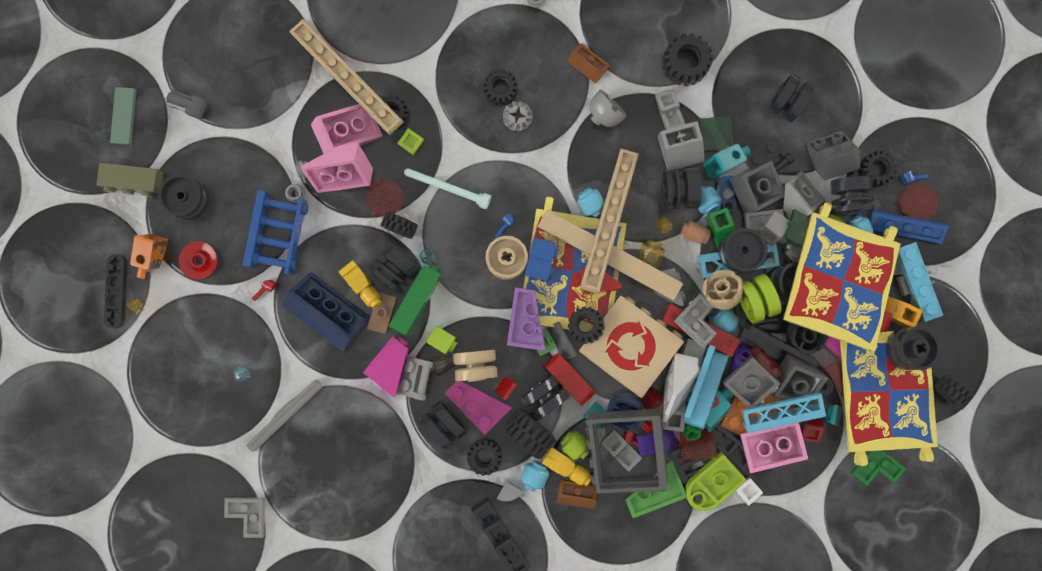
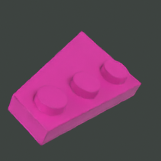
[445,381,512,435]

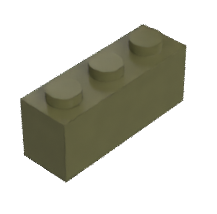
[96,163,163,197]

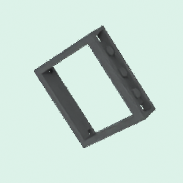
[585,408,668,493]

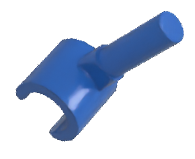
[900,171,929,184]
[495,213,515,238]

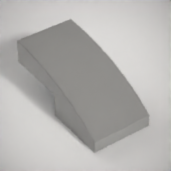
[655,89,685,130]
[601,430,643,472]

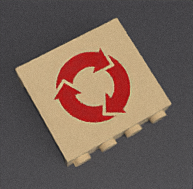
[579,296,684,399]

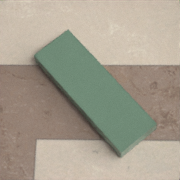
[110,87,137,146]

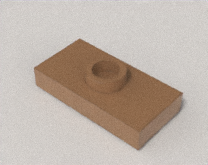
[367,292,397,334]

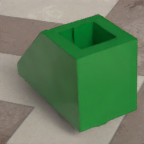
[705,208,735,250]

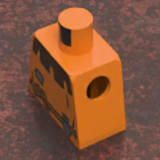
[130,234,169,279]

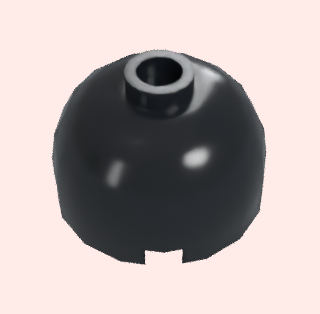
[785,322,827,355]

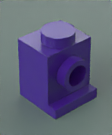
[731,345,755,373]

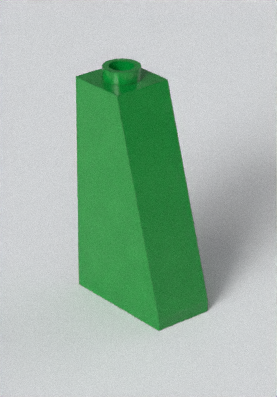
[389,264,442,336]

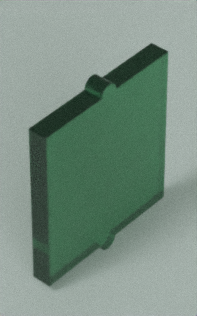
[699,115,733,152]
[784,209,810,248]

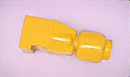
[339,260,382,309]
[541,447,592,486]

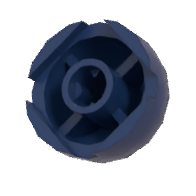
[606,392,645,431]

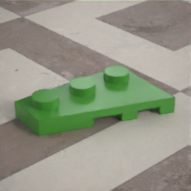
[625,460,687,518]

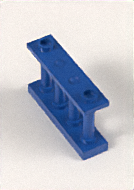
[242,190,309,275]

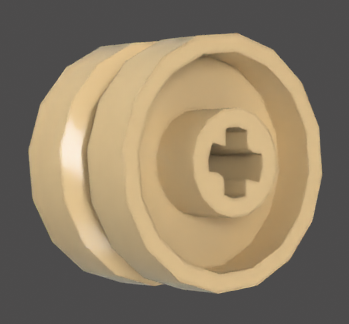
[486,236,528,280]
[453,350,498,382]

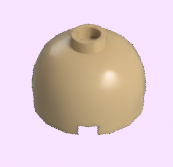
[703,270,744,310]

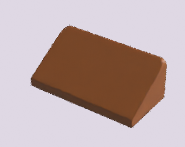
[567,43,610,83]
[556,480,597,509]

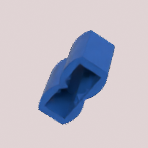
[525,238,559,281]

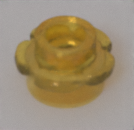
[656,216,672,235]
[125,297,144,314]

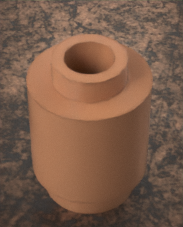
[681,220,711,244]

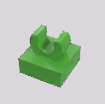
[537,330,557,356]

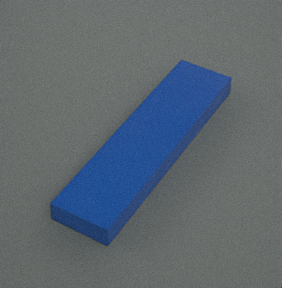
[869,210,949,244]

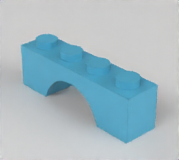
[895,242,943,322]

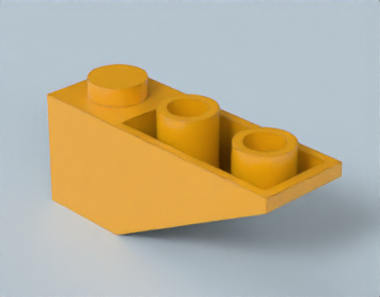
[885,296,923,328]

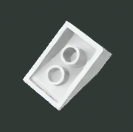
[662,353,701,422]

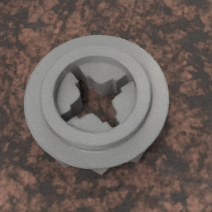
[503,101,533,131]

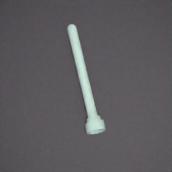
[404,169,492,210]

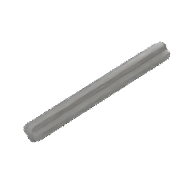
[246,380,322,452]

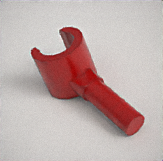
[252,280,277,301]
[623,431,638,447]

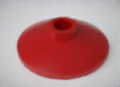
[179,241,218,280]

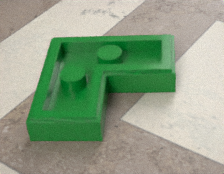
[850,450,907,486]

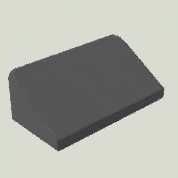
[546,321,577,361]

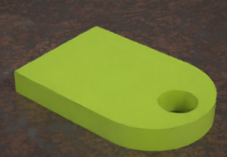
[685,452,747,511]

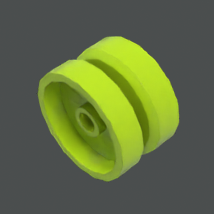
[740,274,781,324]

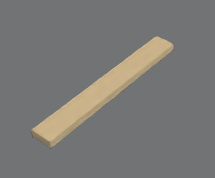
[289,19,403,135]
[580,149,639,294]
[537,210,683,301]

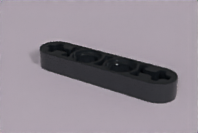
[104,254,128,329]

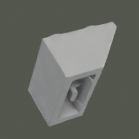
[657,121,705,171]

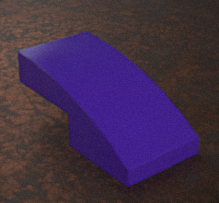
[636,430,677,456]

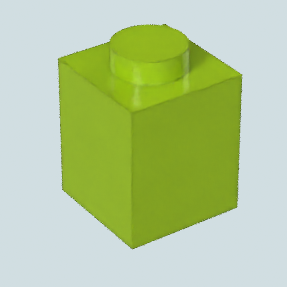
[426,326,458,354]

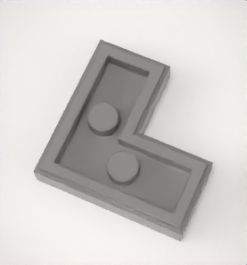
[674,293,717,348]
[224,497,265,538]

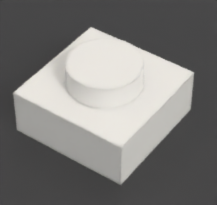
[736,477,763,506]

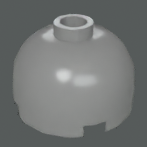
[590,89,627,127]

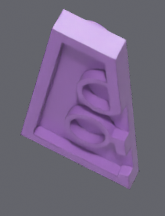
[507,288,546,351]

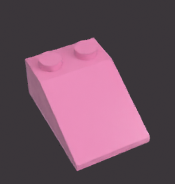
[311,104,383,154]
[301,143,373,193]
[740,422,808,473]

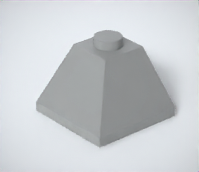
[783,170,825,225]

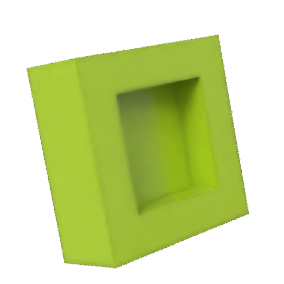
[397,128,424,156]

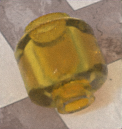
[637,240,665,267]

